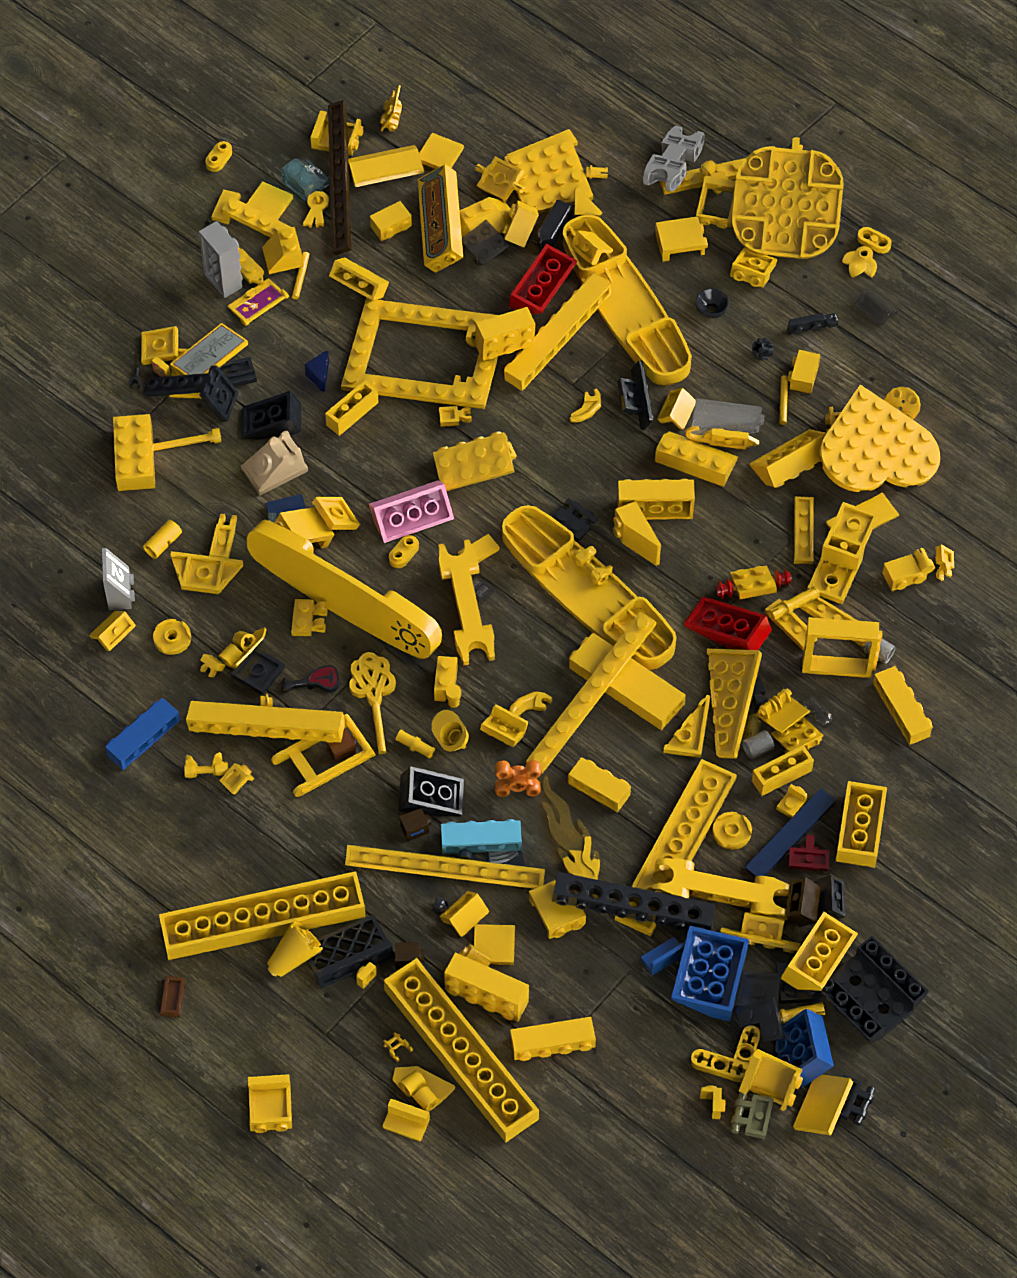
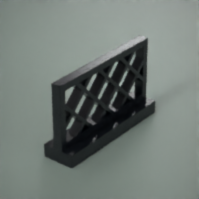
[307,914,394,989]

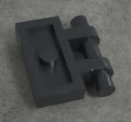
[551,498,598,542]
[839,1074,875,1126]

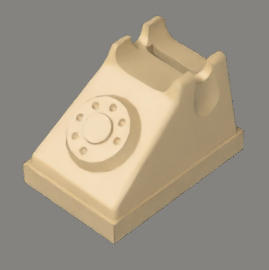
[241,430,308,496]

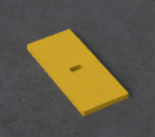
[826,493,899,529]

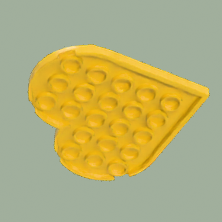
[819,385,940,492]

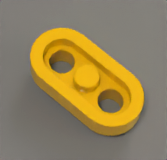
[205,141,232,172]
[857,227,891,254]
[389,535,419,568]

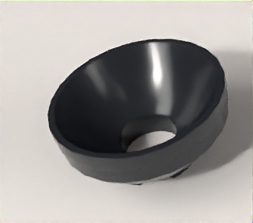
[696,288,729,318]

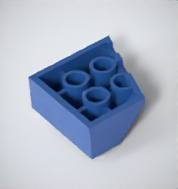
[775,1008,834,1087]

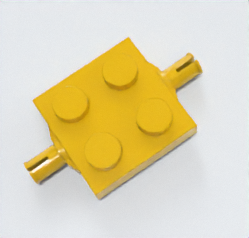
[475,156,525,202]

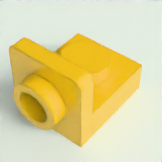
[219,763,255,794]
[776,784,807,819]

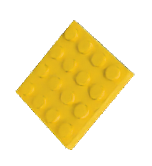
[504,140,594,214]

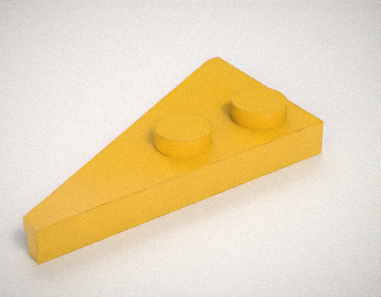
[663,695,710,758]

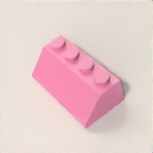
[369,480,454,543]

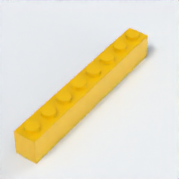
[504,273,611,391]
[186,701,345,743]

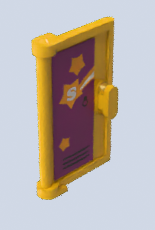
[227,278,289,326]

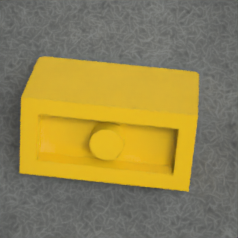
[571,231,613,265]
[657,388,696,430]
[89,611,136,651]
[440,891,489,937]
[383,1099,430,1141]

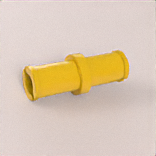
[395,730,435,759]

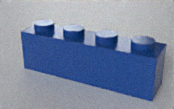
[105,698,180,770]

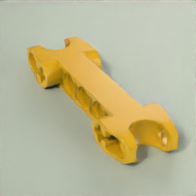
[438,539,495,666]
[651,858,790,920]

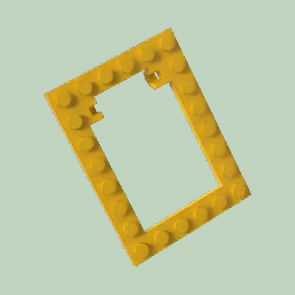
[341,298,499,409]

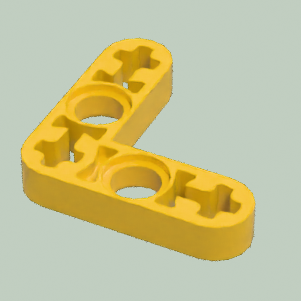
[691,1025,761,1082]

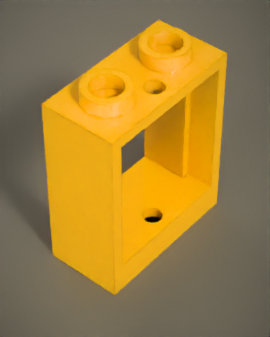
[696,175,735,229]

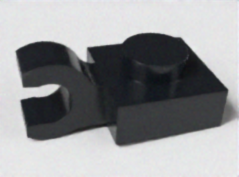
[752,675,765,709]

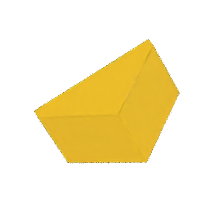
[575,187,602,217]

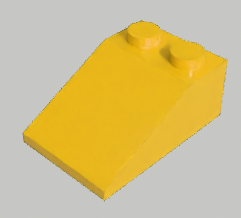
[613,501,661,566]

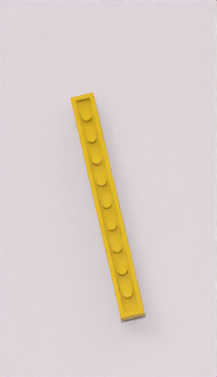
[526,612,656,774]
[345,845,545,889]

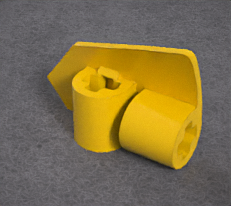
[219,627,266,668]
[393,1066,455,1112]

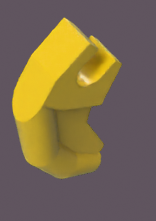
[569,389,601,423]
[509,692,552,716]

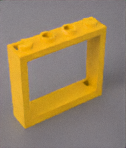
[802,617,882,678]

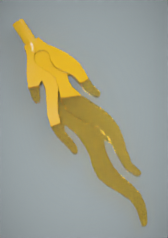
[542,775,600,899]

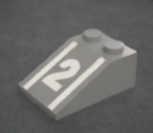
[102,548,135,610]

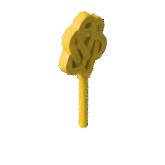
[350,652,396,754]

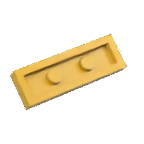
[765,599,817,650]

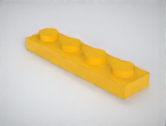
[222,197,291,238]

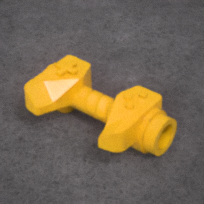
[573,546,613,585]
[184,752,228,778]

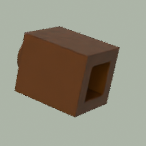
[326,730,357,764]

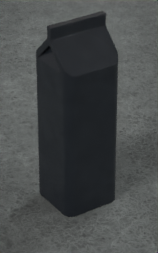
[537,200,573,254]

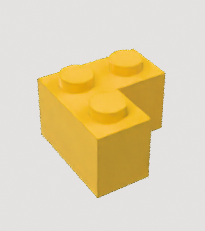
[502,200,538,247]

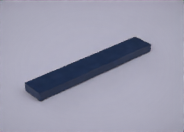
[745,789,836,878]

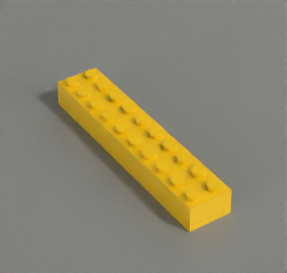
[159,871,366,960]
[384,958,539,1143]

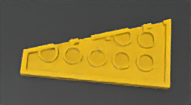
[707,649,762,759]

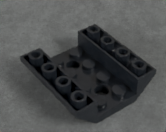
[818,936,929,1042]

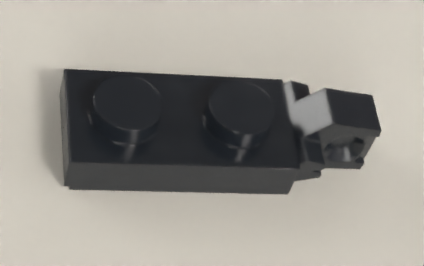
[787,313,839,335]

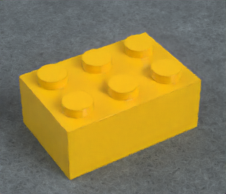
[475,307,535,361]

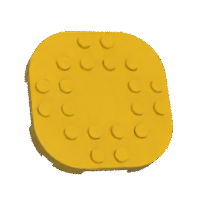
[732,146,844,259]

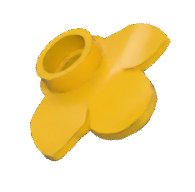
[842,246,877,278]

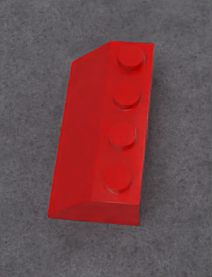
[509,244,577,314]

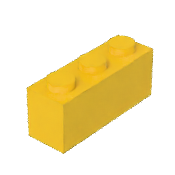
[329,258,389,301]
[325,380,378,436]
[752,745,814,796]
[568,757,631,813]

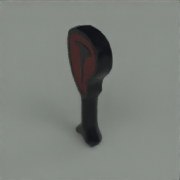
[282,665,340,693]

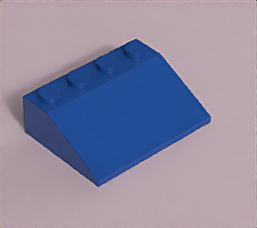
[671,926,749,1021]

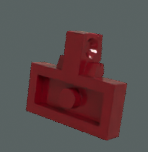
[788,835,830,872]

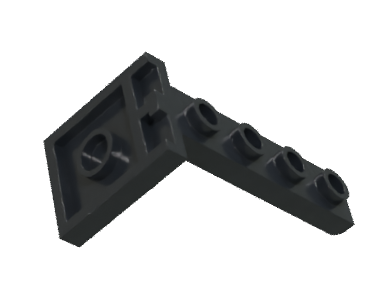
[143,365,239,422]

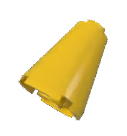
[267,921,323,977]

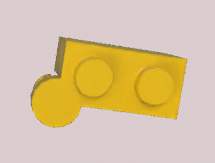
[882,548,935,591]
[434,656,461,708]

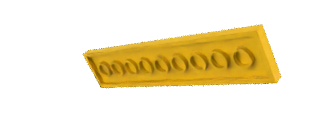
[615,759,737,937]

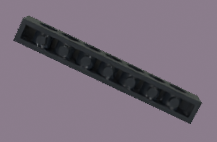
[552,872,716,930]

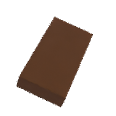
[160,976,186,1018]

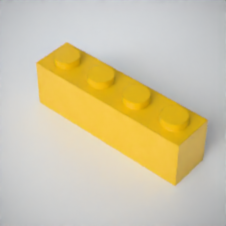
[873,666,933,745]
[510,1017,596,1061]

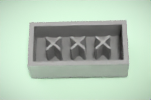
[199,221,243,298]

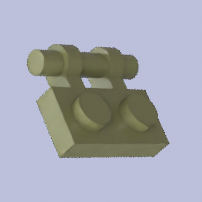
[730,1092,774,1139]

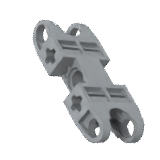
[643,126,704,191]

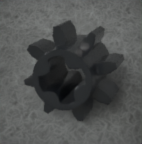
[751,338,774,360]

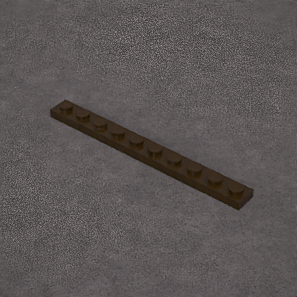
[328,100,351,255]

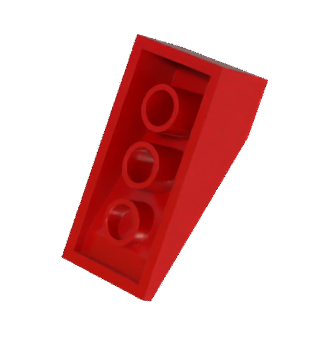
[684,596,772,650]

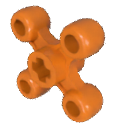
[494,760,541,797]

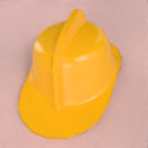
[432,710,469,752]

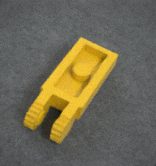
[209,514,237,559]

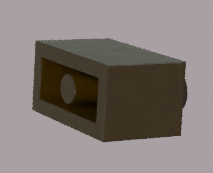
[785,877,821,927]

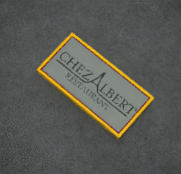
[170,323,248,375]

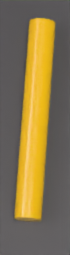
[292,252,310,299]
[779,375,788,425]

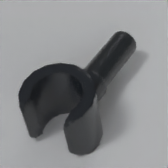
[129,367,141,389]

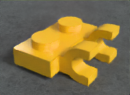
[291,599,328,636]

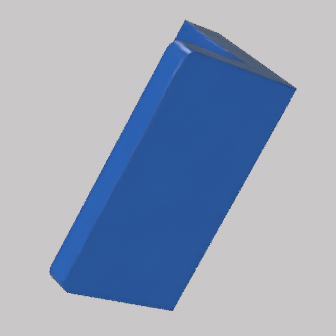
[641,937,685,976]

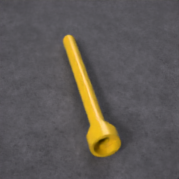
[153,428,222,451]

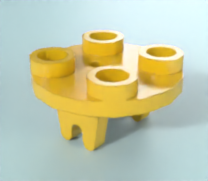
[884,387,921,420]

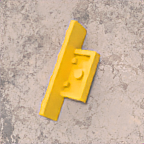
[720,912,801,953]

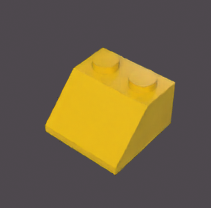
[262,227,304,274]

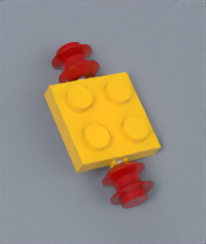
[715,565,792,599]

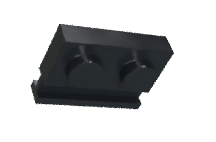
[219,357,257,387]

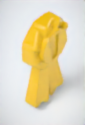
[303,191,329,228]

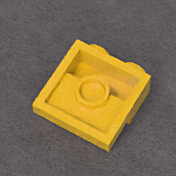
[730,247,777,288]

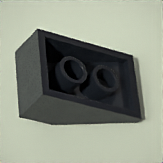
[242,391,301,438]
[399,766,464,816]

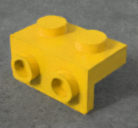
[480,705,528,747]

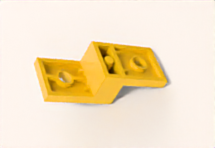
[807,502,878,604]

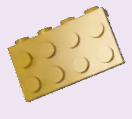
[433,432,515,491]

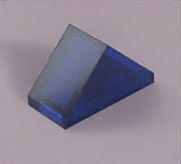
[305,351,329,391]

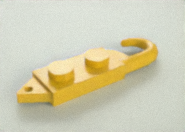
[238,247,264,285]
[685,426,759,450]

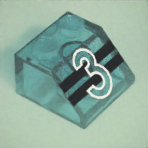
[281,159,330,201]

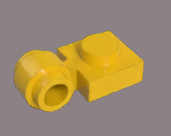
[700,160,729,195]

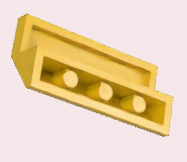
[348,145,424,187]

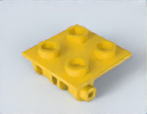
[380,85,402,132]
[756,688,810,733]
[771,717,823,754]

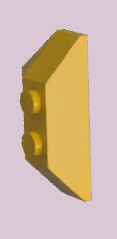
[459,197,511,245]

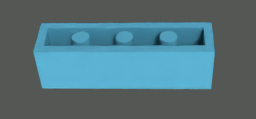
[441,819,522,854]

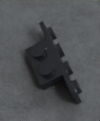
[617,360,653,430]

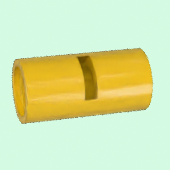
[143,520,182,559]

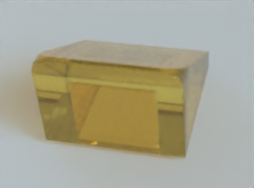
[743,714,761,737]

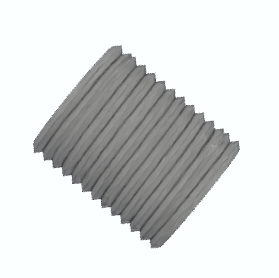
[864,639,895,664]
[742,730,774,760]

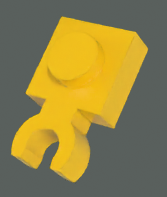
[439,406,472,427]

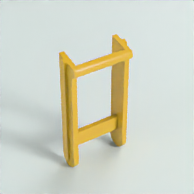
[271,714,376,797]

